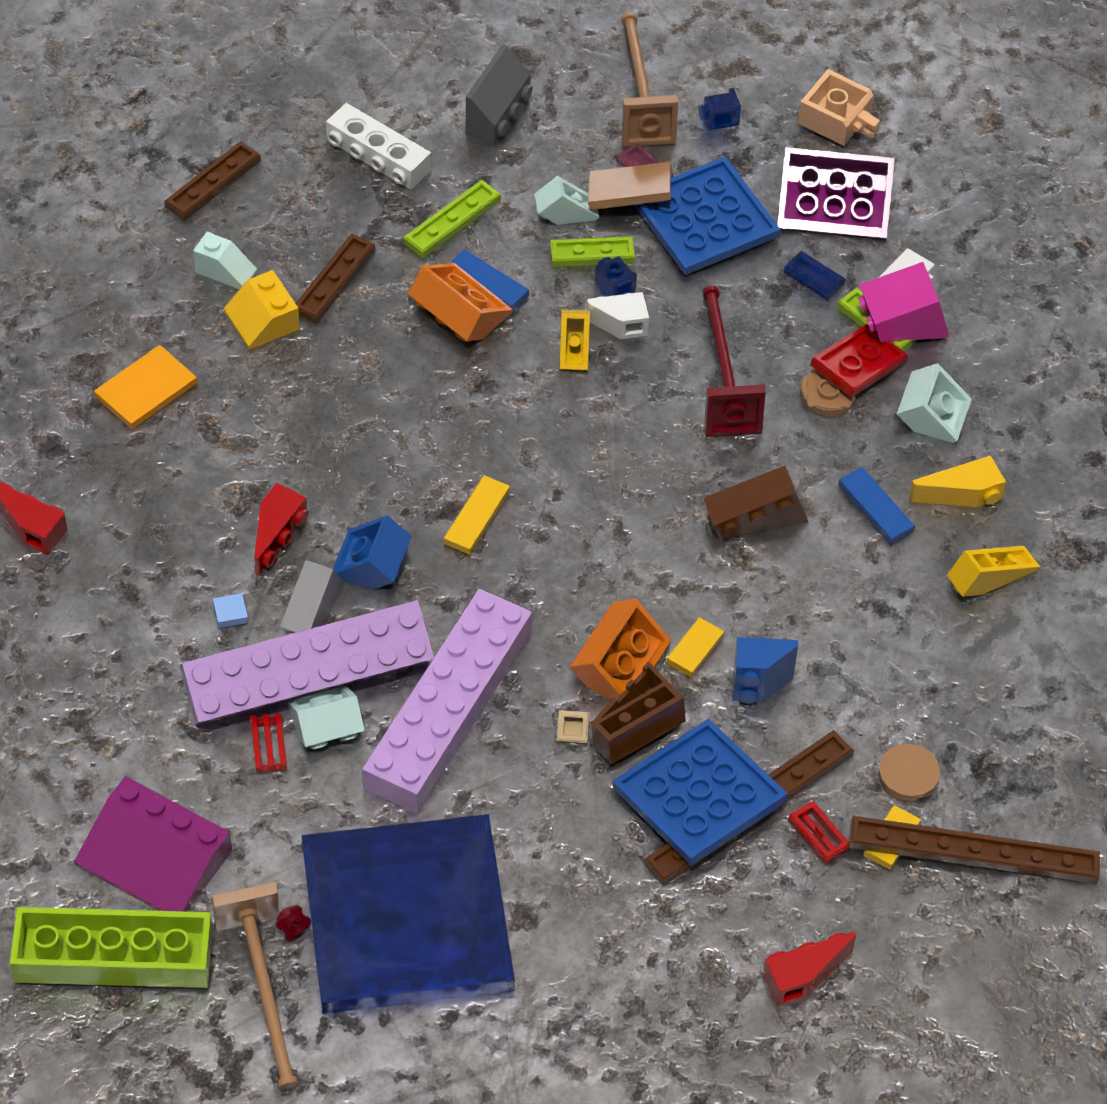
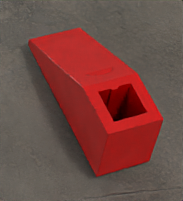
[0,482,67,555]
[254,483,309,576]
[763,931,856,1006]

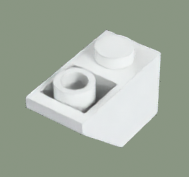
[587,292,649,339]

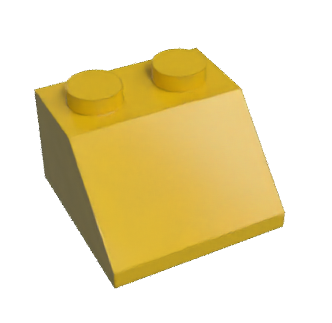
[224,270,299,350]

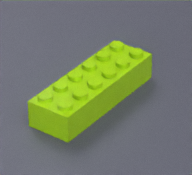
[10,907,213,988]

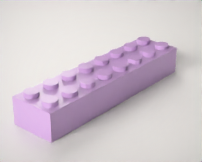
[362,589,532,814]
[179,600,434,725]

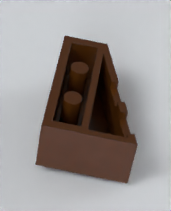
[703,466,808,540]
[591,661,686,765]

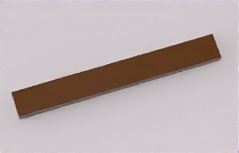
[644,730,854,886]
[849,815,1100,884]

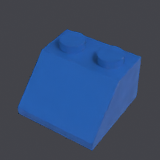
[333,515,412,589]
[732,637,798,703]

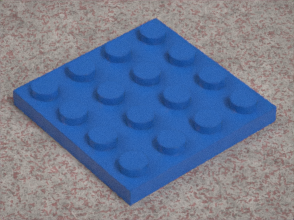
[634,156,781,275]
[612,718,788,866]

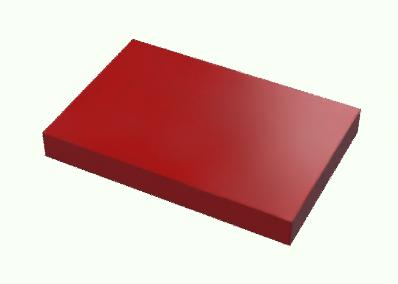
[810,324,909,398]

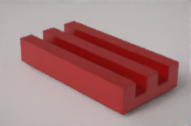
[250,713,287,773]
[788,801,851,866]

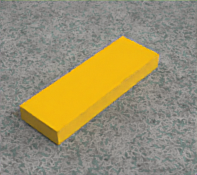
[444,475,510,555]

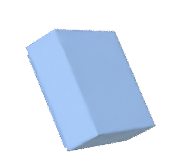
[213,593,248,628]

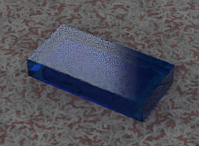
[784,251,845,301]

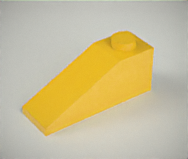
[909,456,1006,507]
[947,546,1040,597]

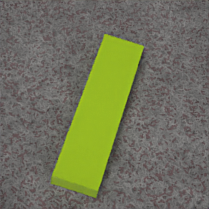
[403,180,501,259]

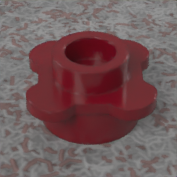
[276,905,311,941]

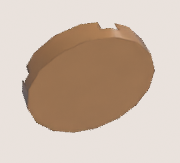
[800,369,856,417]
[878,744,941,802]

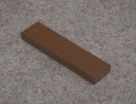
[164,141,261,221]
[295,233,375,324]

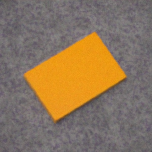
[94,345,198,429]

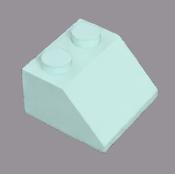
[897,363,972,443]
[286,685,365,749]

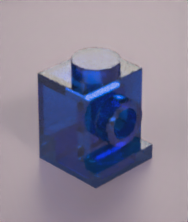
[698,88,741,131]
[595,256,637,297]

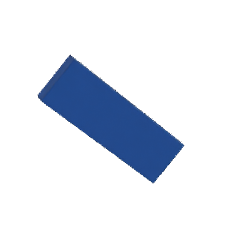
[450,249,529,312]
[838,467,915,545]

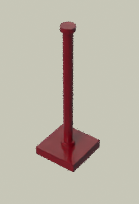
[702,286,766,437]

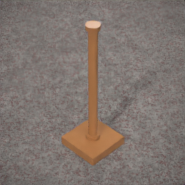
[621,12,678,147]
[212,882,298,1090]

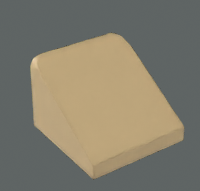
[557,710,590,743]

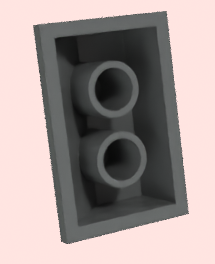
[465,44,533,145]

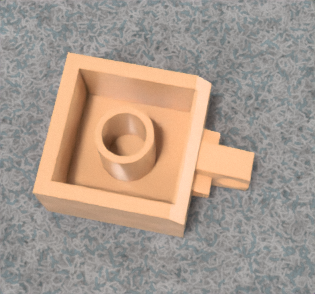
[798,69,880,146]

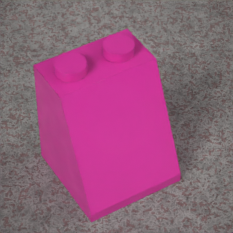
[858,262,949,342]

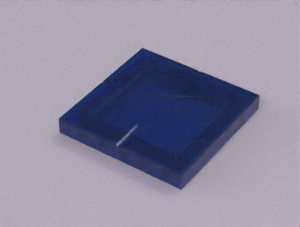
[301,814,515,1014]

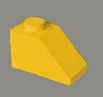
[560,309,590,370]

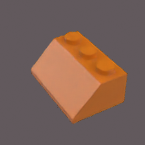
[408,263,513,342]
[570,598,671,700]

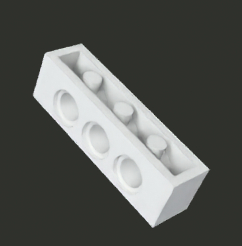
[326,103,431,190]

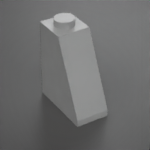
[280,560,344,635]

